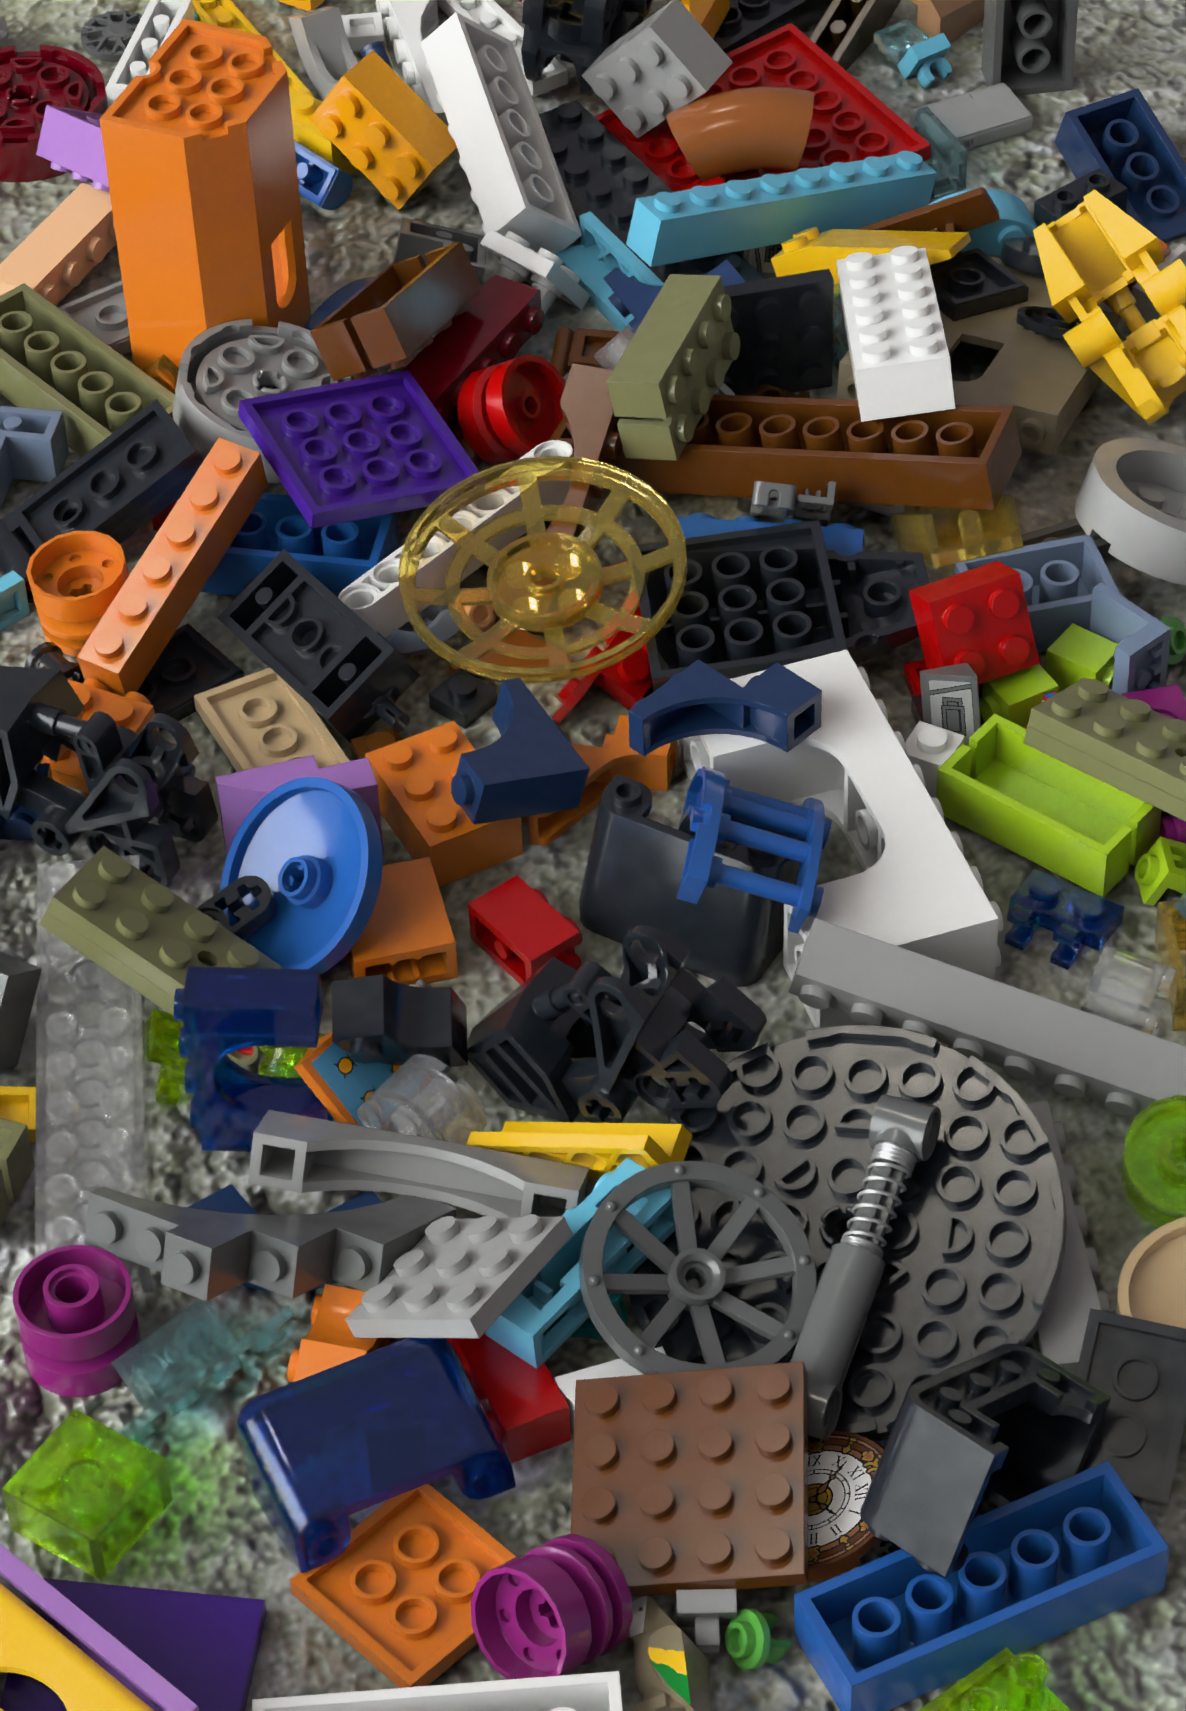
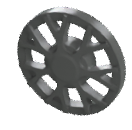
[81,10,142,62]

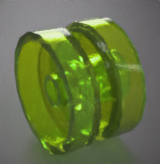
[1121,1095,1186,1227]

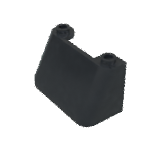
[579,774,798,987]

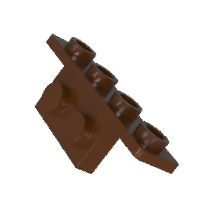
[855,187,1000,253]

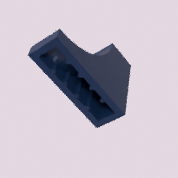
[451,678,590,825]

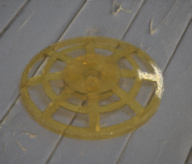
[399,456,688,683]

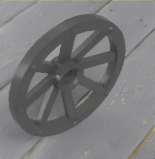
[579,1161,817,1374]

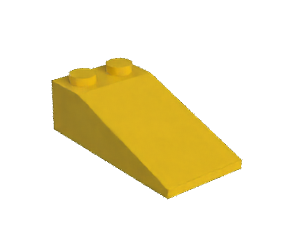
[771,227,971,295]

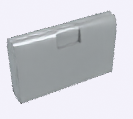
[910,83,1033,159]

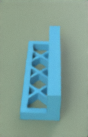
[555,211,664,333]

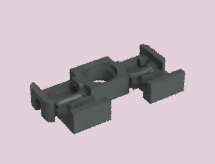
[750,481,836,527]

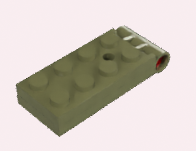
[1024,678,1186,821]
[39,846,305,1065]

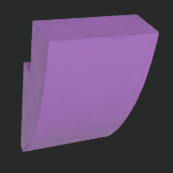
[215,755,384,856]

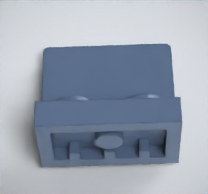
[1090,583,1171,695]

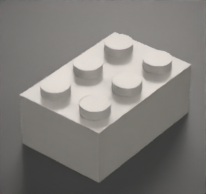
[582,0,733,139]

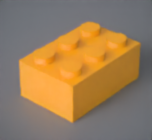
[310,50,457,210]

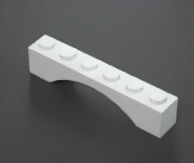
[376,0,449,126]

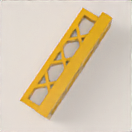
[466,1121,693,1181]

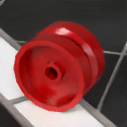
[457,354,566,466]

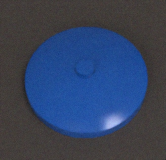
[220,777,383,982]

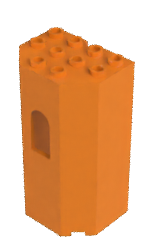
[100,18,311,392]

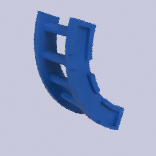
[676,766,832,934]

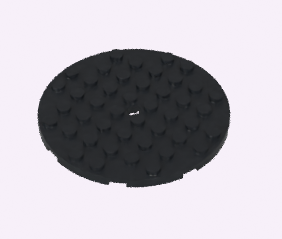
[627,1025,1067,1440]

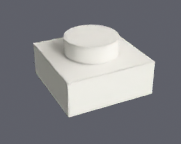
[341,12,385,52]

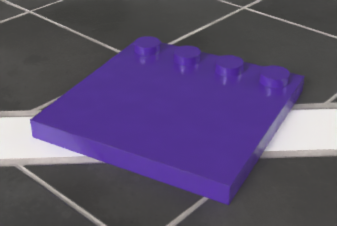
[238,370,486,529]
[0,1578,267,1711]

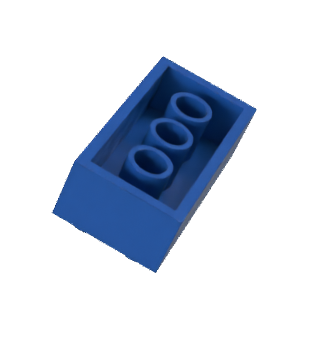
[201,493,399,597]

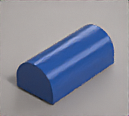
[294,139,353,210]

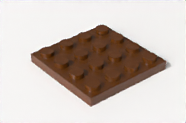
[571,1362,808,1597]

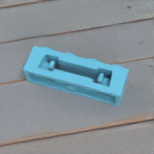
[485,1157,676,1369]

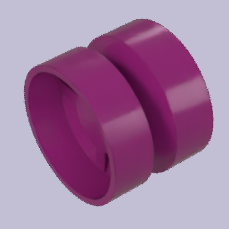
[13,1245,142,1397]

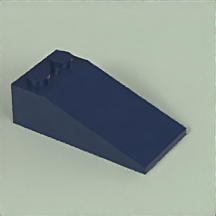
[1054,88,1186,243]

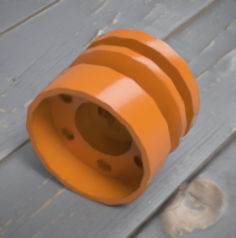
[26,531,129,657]

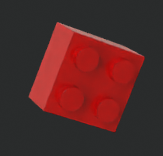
[908,560,1040,685]

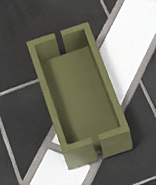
[606,274,740,461]

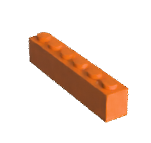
[77,437,268,697]

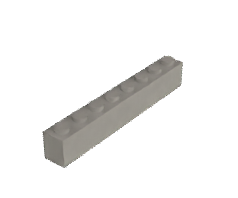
[788,918,1186,1134]

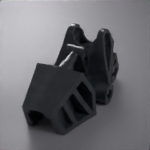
[521,0,653,96]
[0,666,218,887]
[467,925,767,1123]

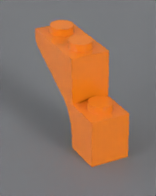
[521,715,678,846]

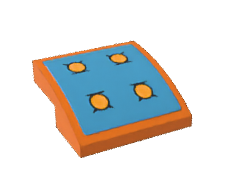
[294,1031,430,1130]

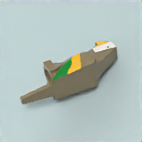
[627,1596,712,1711]

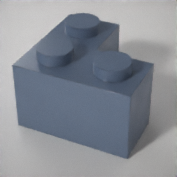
[0,406,69,508]

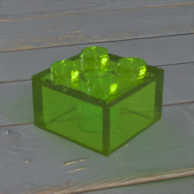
[2,1409,173,1581]

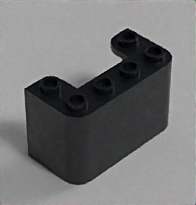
[860,1343,1111,1577]

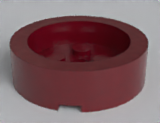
[0,44,108,182]

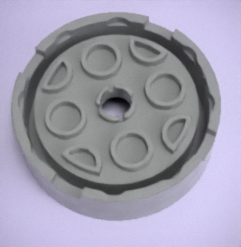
[172,319,352,483]
[1074,437,1186,586]

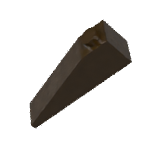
[809,0,901,70]

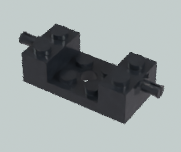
[217,549,420,744]

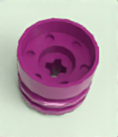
[471,1533,633,1680]

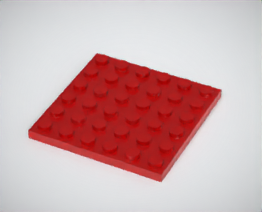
[594,23,932,253]

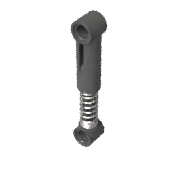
[790,1094,941,1441]

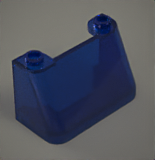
[237,1338,516,1574]

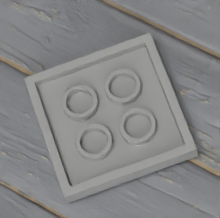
[345,1214,573,1338]

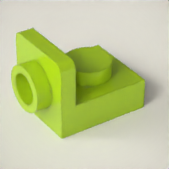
[1135,836,1186,906]

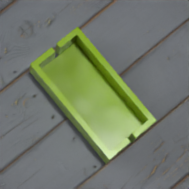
[936,713,1162,898]

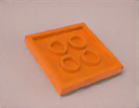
[290,1476,516,1688]

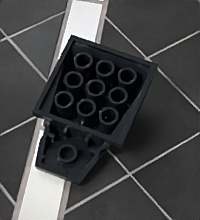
[630,520,929,691]

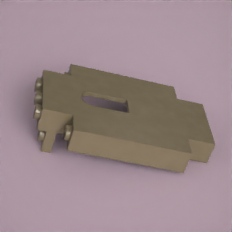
[836,256,1123,455]

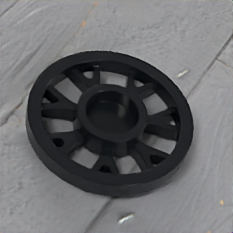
[1015,306,1081,340]

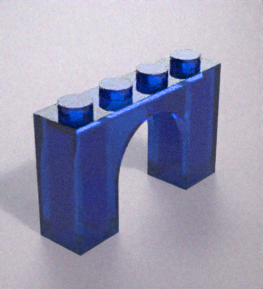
[174,966,335,1152]

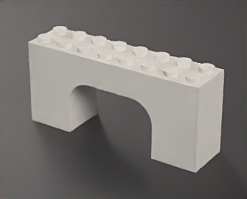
[680,649,1003,1029]

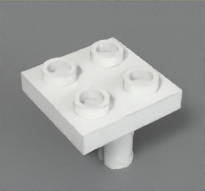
[480,229,591,315]

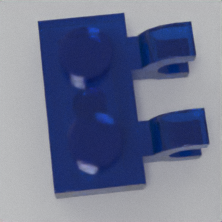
[1004,869,1125,970]

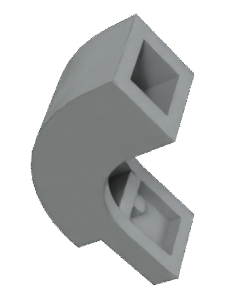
[289,6,358,101]

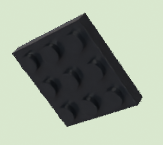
[723,269,834,395]

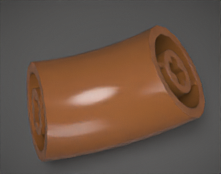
[666,86,814,182]

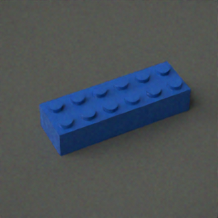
[794,1461,1170,1711]

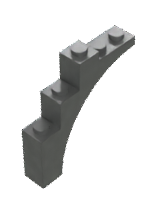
[84,1186,457,1301]

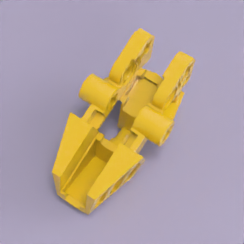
[1033,190,1186,426]

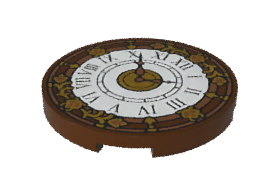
[808,1431,884,1583]

